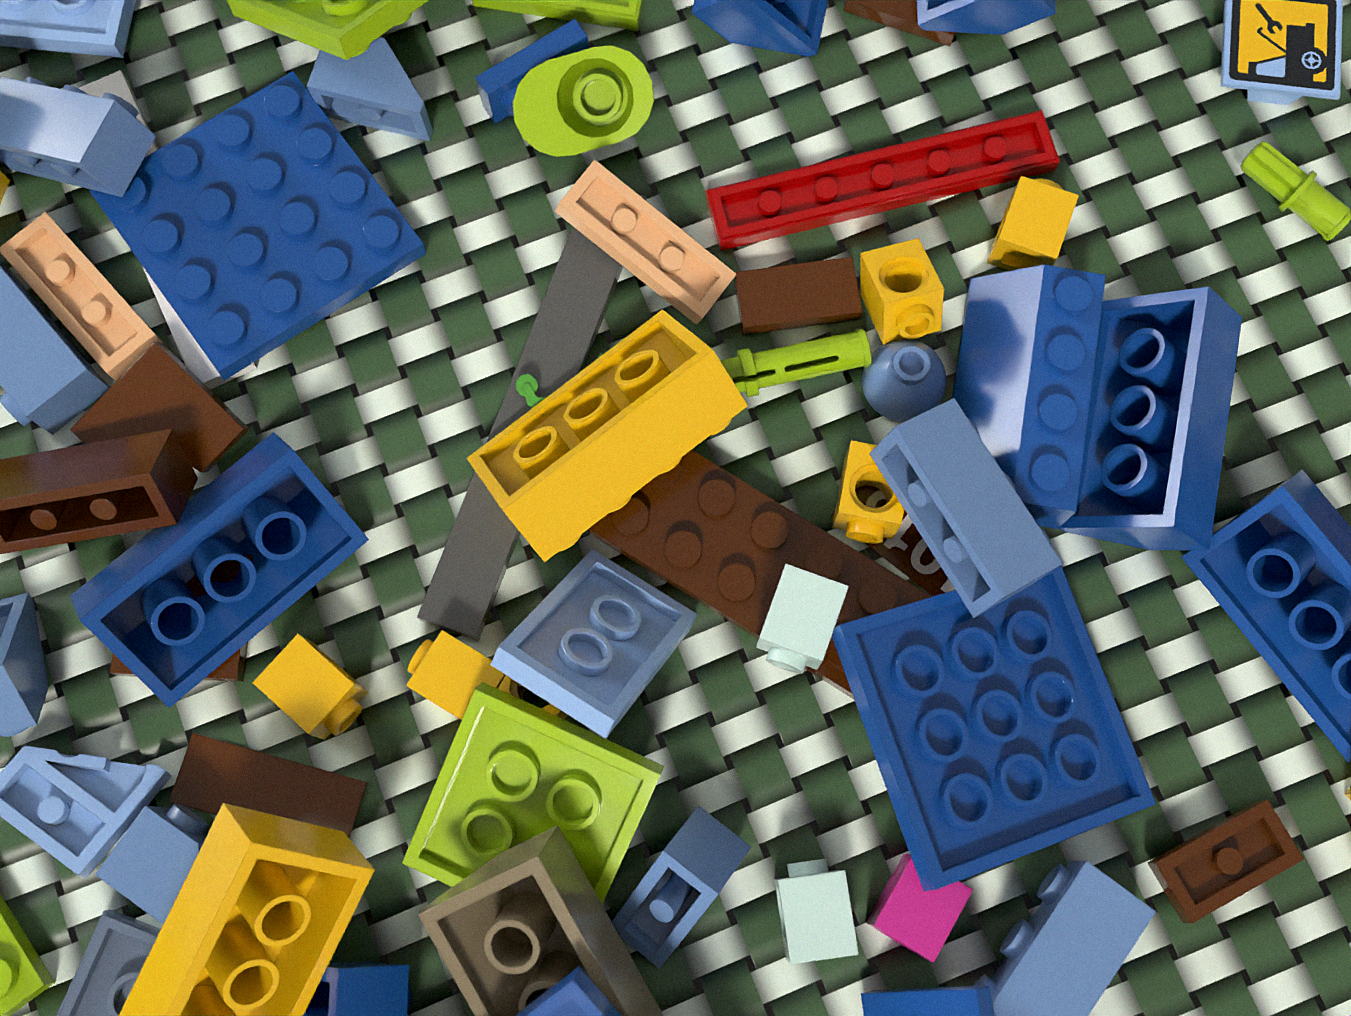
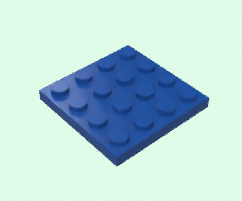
[89,71,426,381]
[832,565,1156,892]

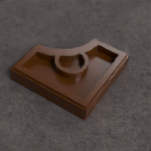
[70,342,250,473]

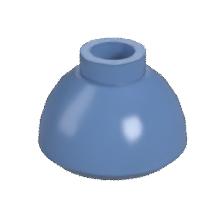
[861,339,946,422]

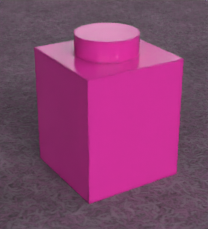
[866,854,973,963]

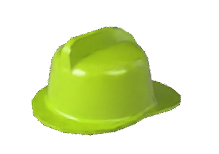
[513,45,654,157]

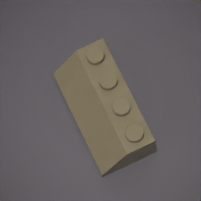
[418,825,664,1016]

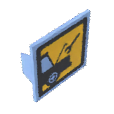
[1220,0,1343,105]

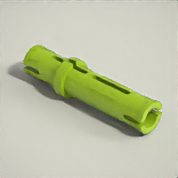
[720,328,871,398]

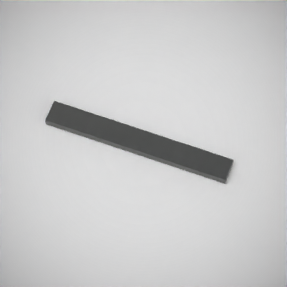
[417,194,647,641]

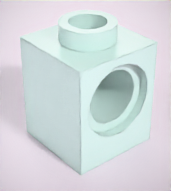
[756,564,849,674]
[774,859,859,964]

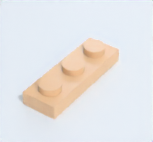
[555,160,736,325]
[0,212,163,381]

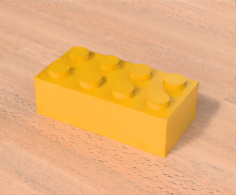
[119,803,375,1016]

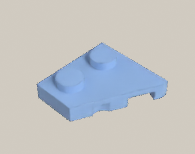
[0,745,172,879]

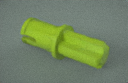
[1240,141,1351,242]

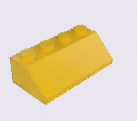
[466,309,748,563]

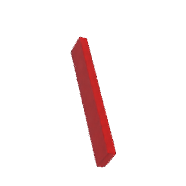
[705,110,1060,251]

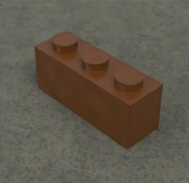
[0,428,198,554]

